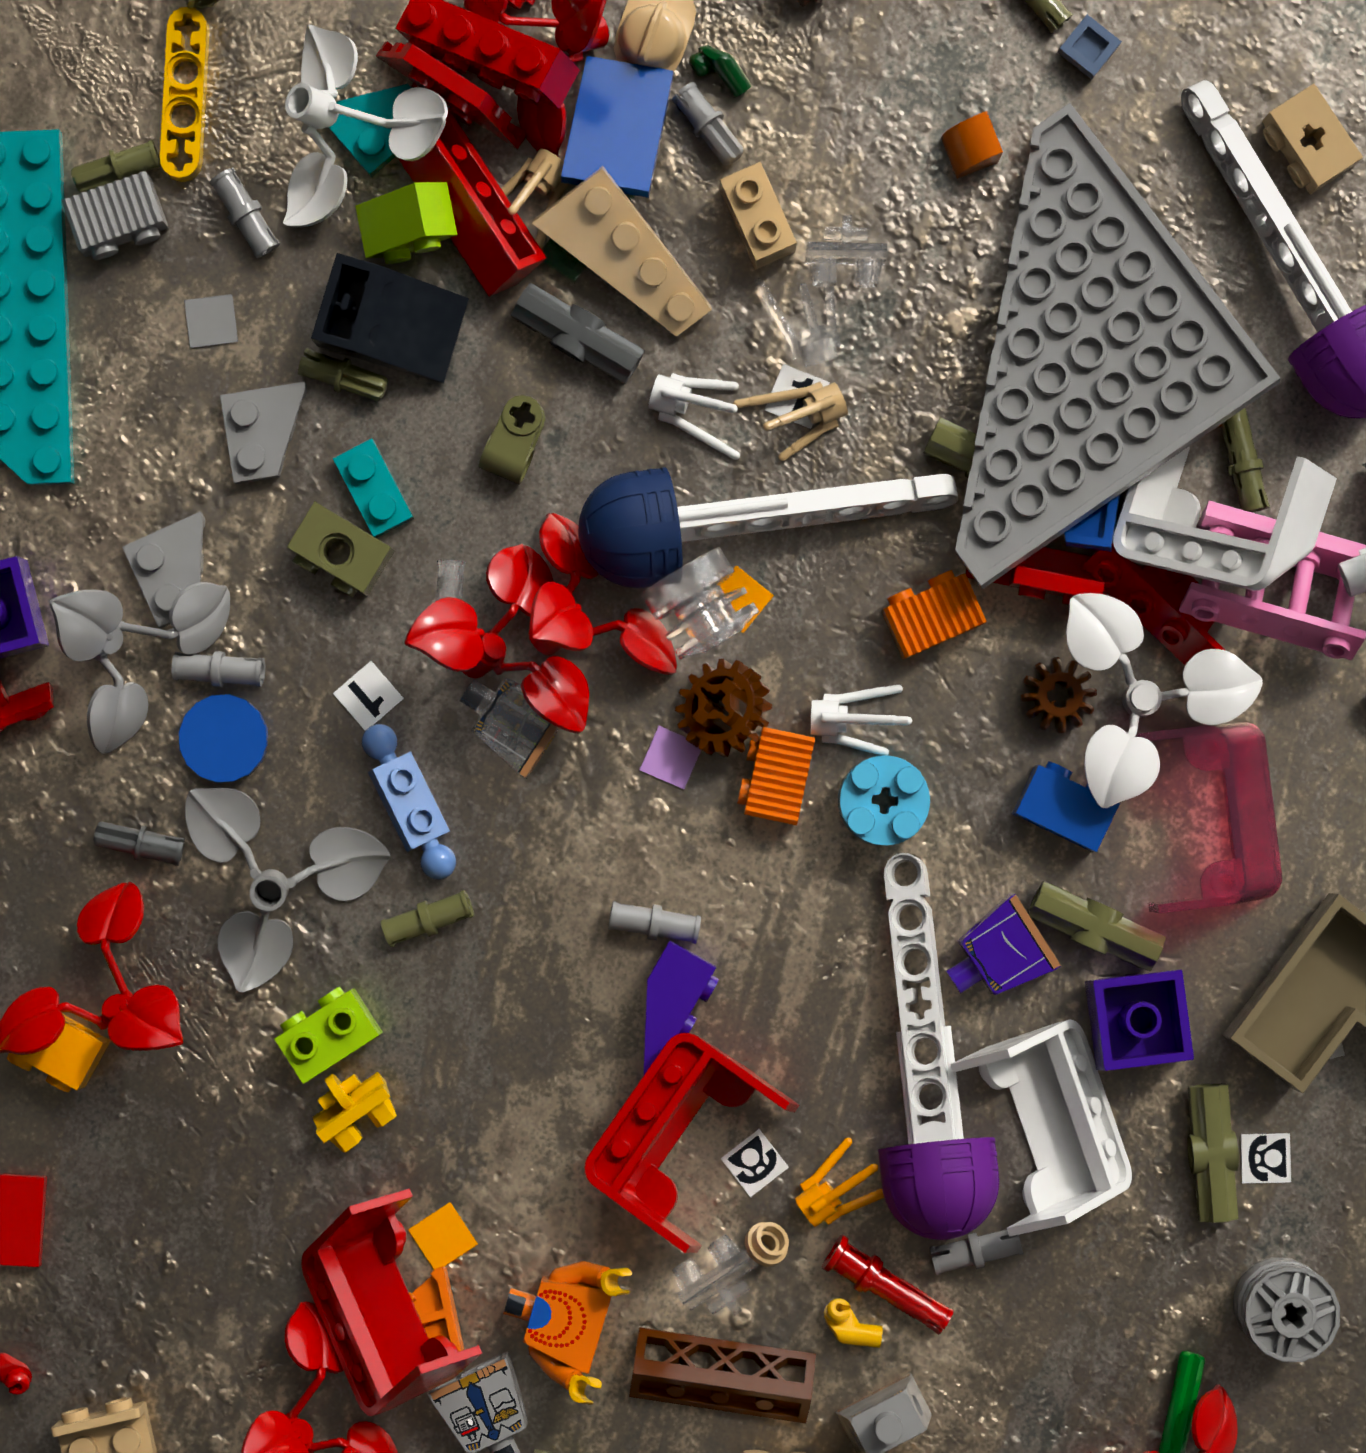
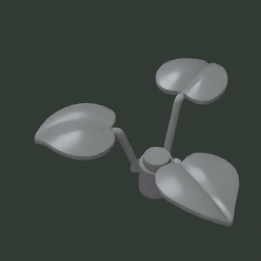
[49,582,230,754]
[185,788,390,992]

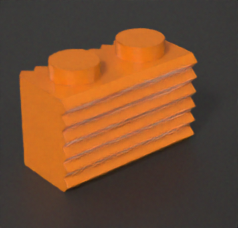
[881,570,987,660]
[737,727,815,826]

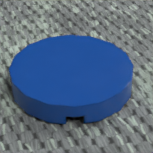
[179,694,268,783]

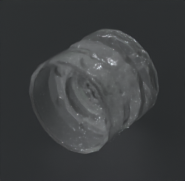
[641,547,759,661]

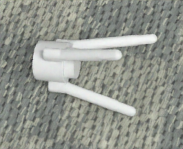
[649,373,740,460]
[811,685,912,756]

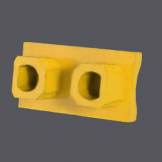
[312,1072,397,1153]

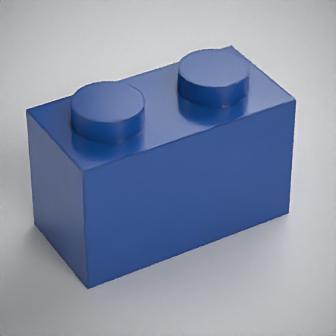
[1011,761,1120,852]

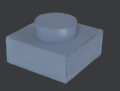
[1058,14,1122,80]

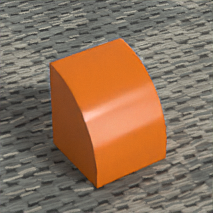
[941,111,1003,179]

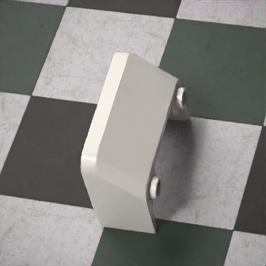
[1113,447,1337,591]
[950,1019,1132,1237]

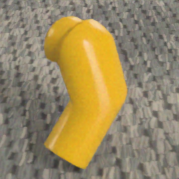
[824,1298,883,1348]

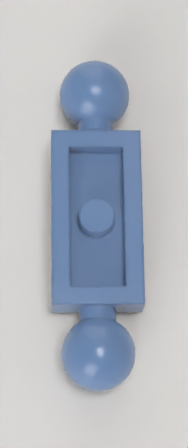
[362,724,456,880]

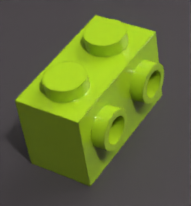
[355,182,457,264]
[274,986,383,1084]

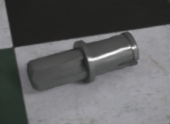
[93,822,185,866]

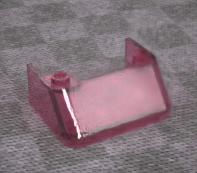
[1135,722,1282,914]

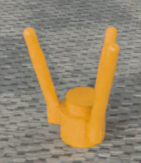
[795,1137,884,1227]

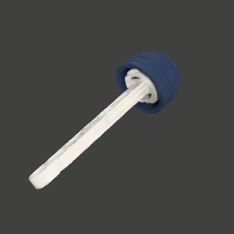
[578,467,959,588]

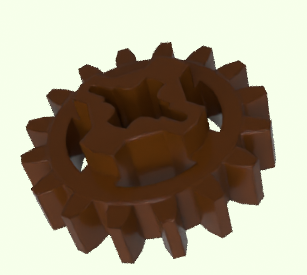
[675,659,772,757]

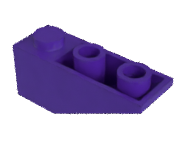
[644,940,719,1075]

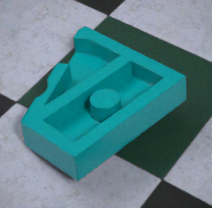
[328,83,411,178]

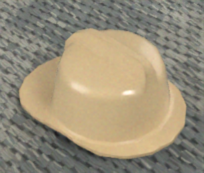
[614,0,696,71]

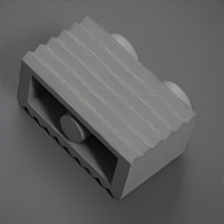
[62,171,169,260]

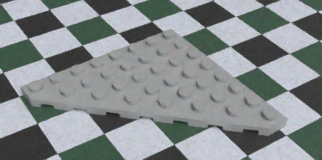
[955,103,1281,589]

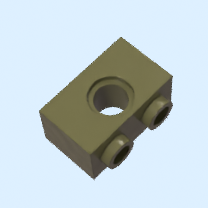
[287,501,395,598]

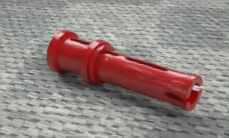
[822,1234,954,1335]

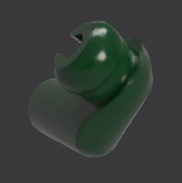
[689,45,752,98]

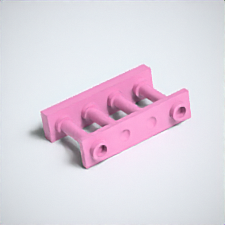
[1179,501,1366,660]

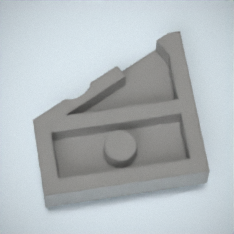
[220,382,307,484]
[122,512,205,629]

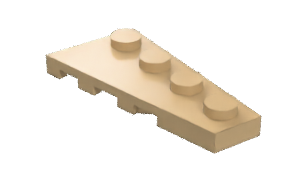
[532,166,712,337]

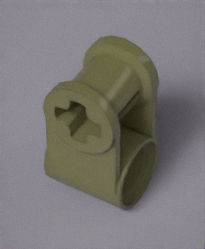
[478,395,546,485]

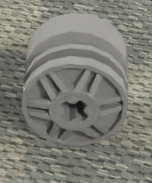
[1233,1257,1340,1362]

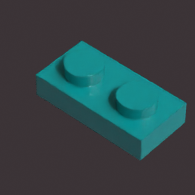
[333,438,414,538]

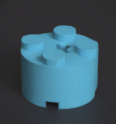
[838,755,930,846]

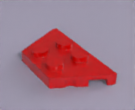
[376,41,527,150]

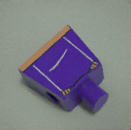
[946,893,1061,995]

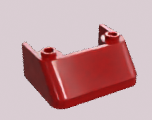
[585,1033,800,1253]
[301,1188,482,1416]

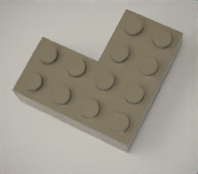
[1222,893,1366,1093]

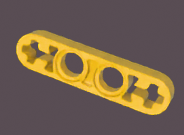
[160,7,210,182]

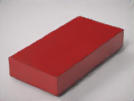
[0,1173,47,1267]

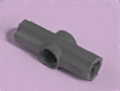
[511,283,645,385]

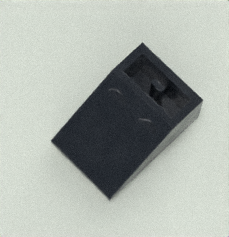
[311,253,469,384]

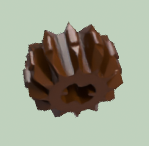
[1020,657,1097,733]

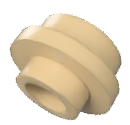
[745,1222,789,1267]

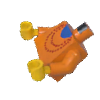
[503,1261,632,1405]

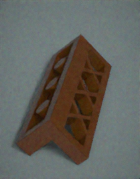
[629,1327,816,1424]

